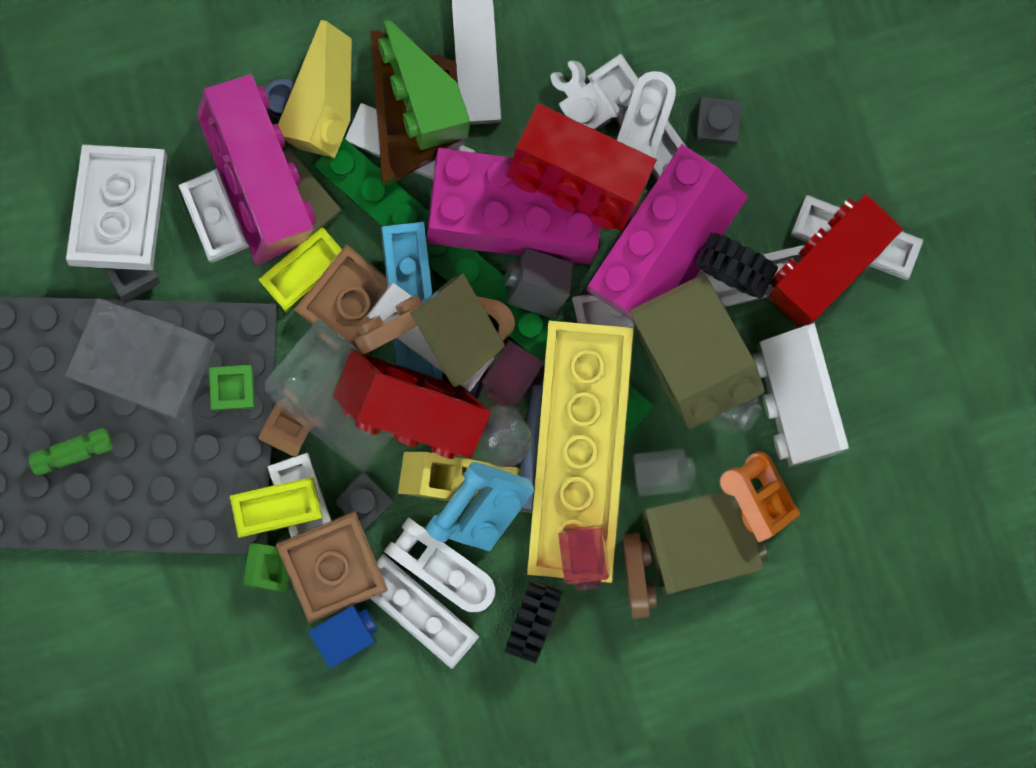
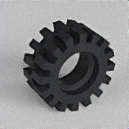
[695,233,778,299]
[504,579,563,664]

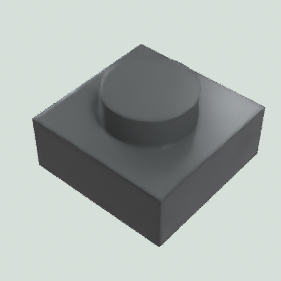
[695,97,742,145]
[104,268,160,303]
[334,472,394,532]

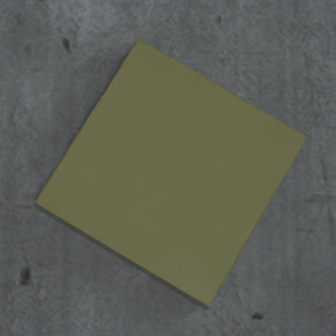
[410,274,505,387]

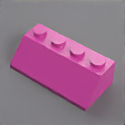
[196,74,316,266]
[586,144,749,320]

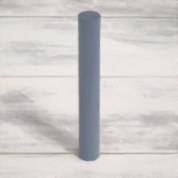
[520,385,543,512]

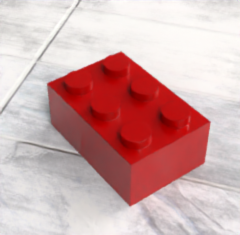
[506,103,657,232]
[767,194,904,328]
[333,349,491,459]

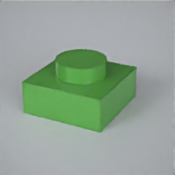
[209,365,256,411]
[243,543,289,592]

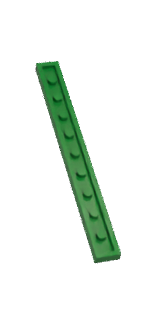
[314,137,655,439]

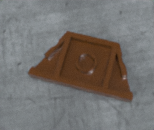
[371,31,463,186]

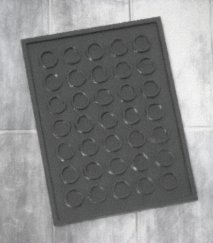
[0,296,278,555]

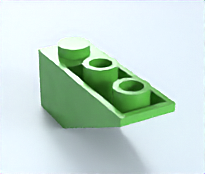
[378,20,471,150]

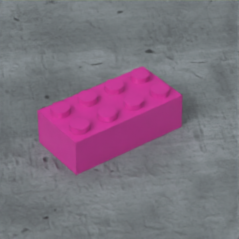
[426,148,600,265]

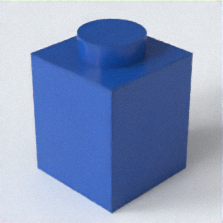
[308,605,379,669]

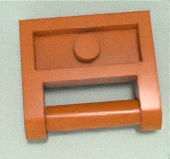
[720,451,801,543]

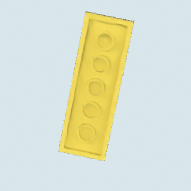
[527,321,634,583]

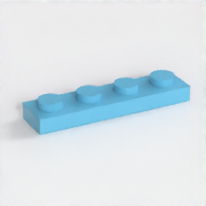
[380,222,442,380]

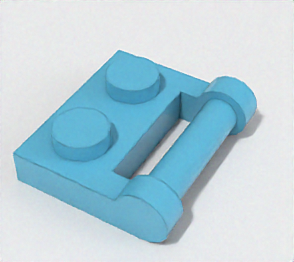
[426,462,534,551]

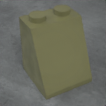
[629,273,765,430]
[641,491,768,595]

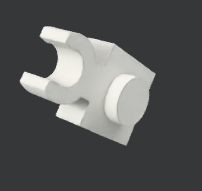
[550,61,617,131]

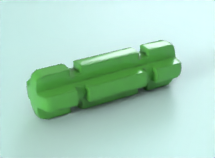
[28,428,113,475]

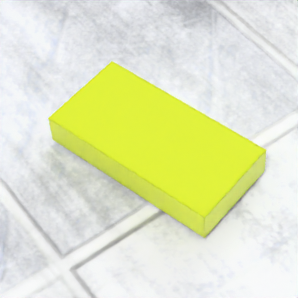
[258,227,342,313]
[230,477,323,538]

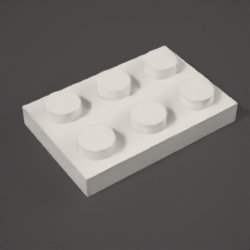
[66,145,167,271]

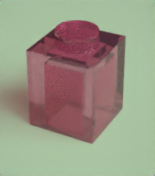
[482,340,545,410]
[558,524,610,590]

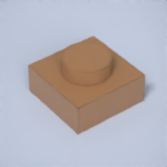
[258,401,315,457]

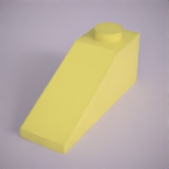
[278,20,352,158]
[398,452,534,513]

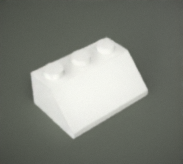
[751,323,849,467]

